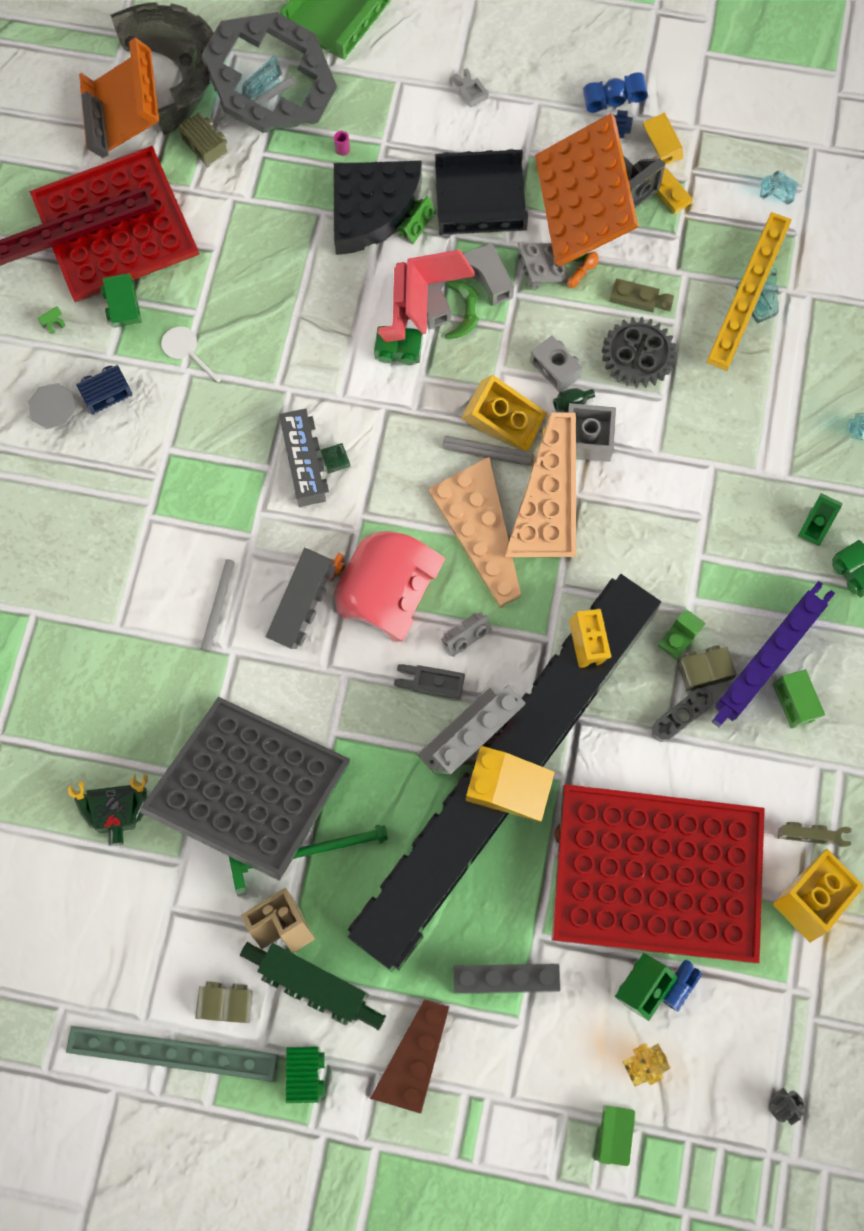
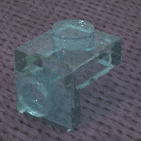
[760,170,798,205]

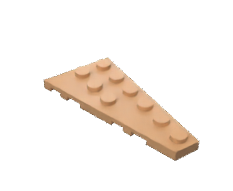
[504,413,576,557]

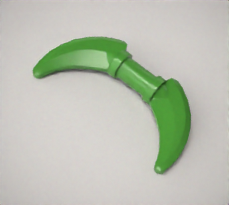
[445,281,479,339]

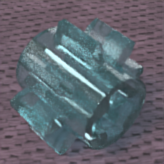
[847,413,864,440]

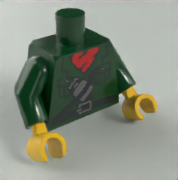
[68,774,148,846]

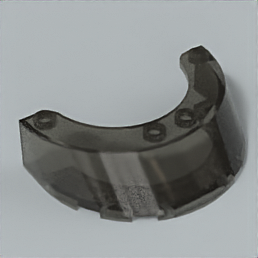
[110,2,214,135]

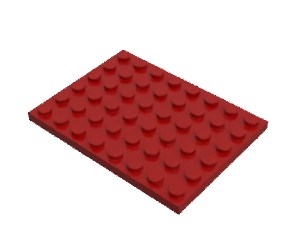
[551,784,765,964]

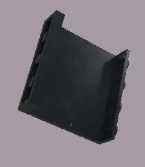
[435,149,528,235]

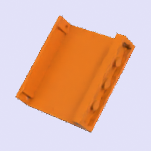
[79,37,159,152]

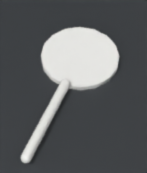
[161,326,220,382]

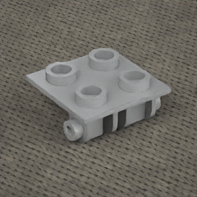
[518,243,569,290]

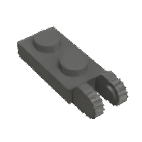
[394,664,465,699]

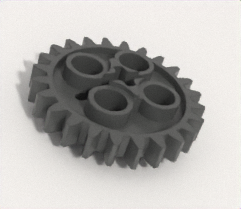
[602,317,677,388]

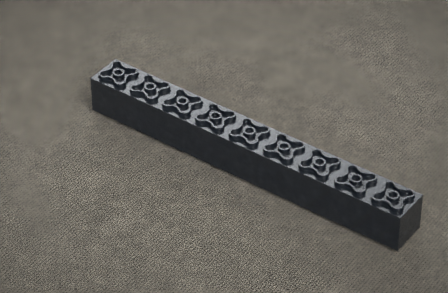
[348,574,662,972]

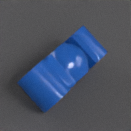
[583,72,648,113]

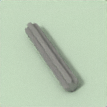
[442,436,534,466]

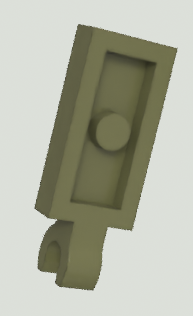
[610,278,674,313]
[778,822,852,847]

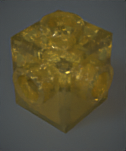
[622,1043,671,1087]

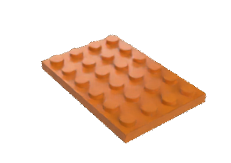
[535,113,639,267]

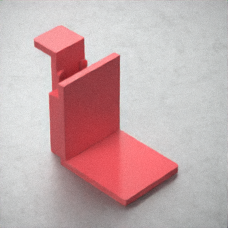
[378,250,475,342]

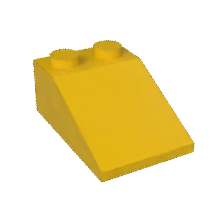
[461,375,548,451]
[466,746,555,822]
[773,849,864,943]

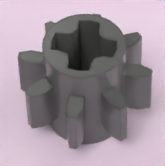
[770,1088,805,1126]

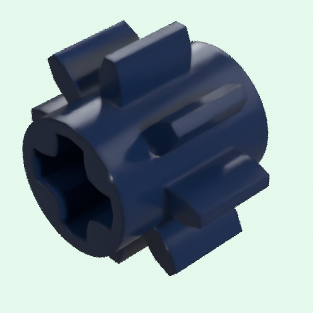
[613,110,633,139]

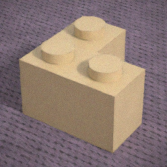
[241,887,315,953]

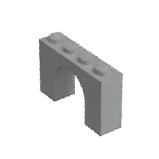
[427,243,514,330]

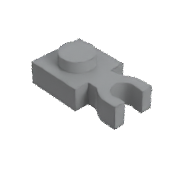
[453,68,489,108]

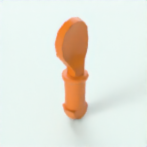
[567,251,599,288]

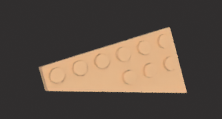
[429,457,521,608]

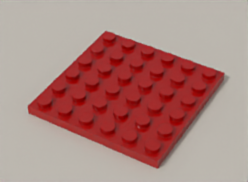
[29,145,200,302]

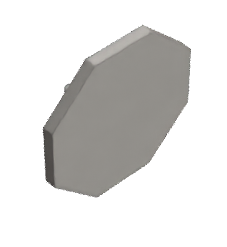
[28,383,77,429]

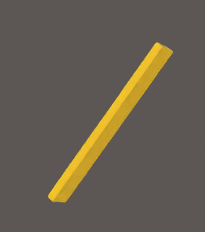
[706,212,792,371]

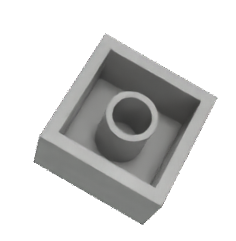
[568,403,616,462]

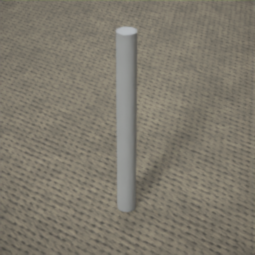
[219,76,296,127]
[200,559,235,652]

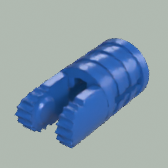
[662,960,702,1012]

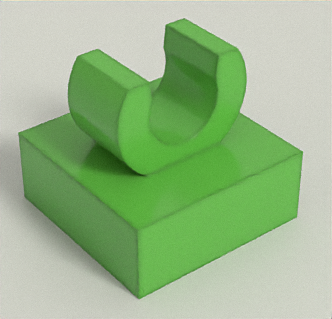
[37,306,65,334]

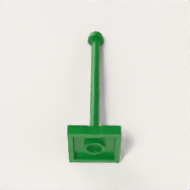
[229,825,388,897]

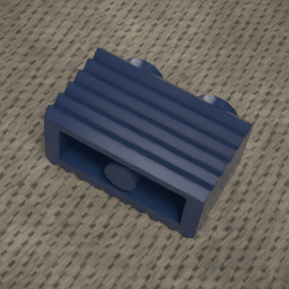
[76,364,133,414]

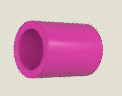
[334,131,350,156]

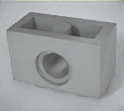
[530,336,582,393]

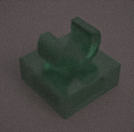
[320,443,350,474]

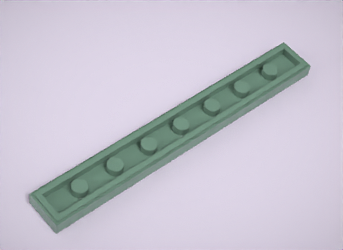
[66,1026,279,1082]

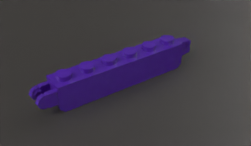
[711,581,835,728]

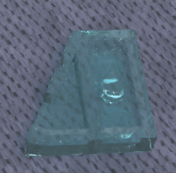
[736,267,779,324]

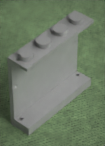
[417,684,526,775]

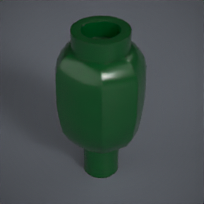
[553,388,595,413]

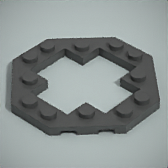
[202,12,337,133]

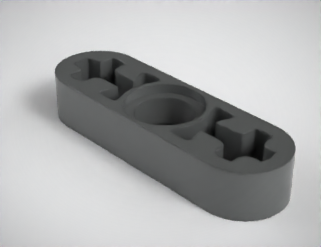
[652,688,713,742]

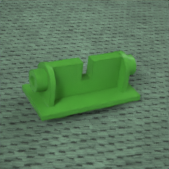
[397,196,436,244]

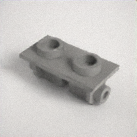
[441,612,492,657]

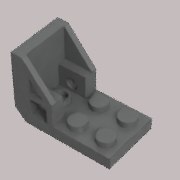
[623,155,666,208]

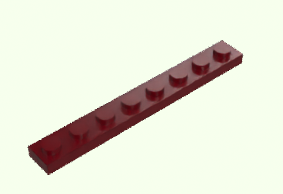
[0,186,156,266]

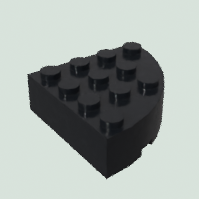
[334,161,422,255]

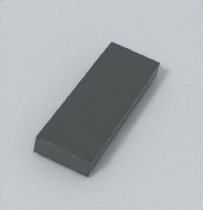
[81,91,109,158]

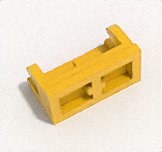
[643,112,683,165]
[569,609,611,668]

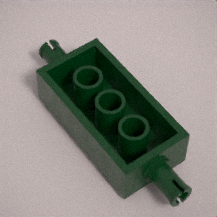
[240,941,386,1031]

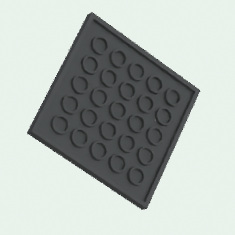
[140,697,350,881]

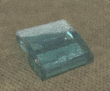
[242,56,282,105]

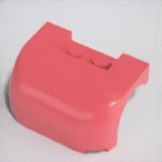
[334,531,446,642]

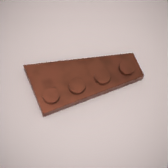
[370,999,449,1114]

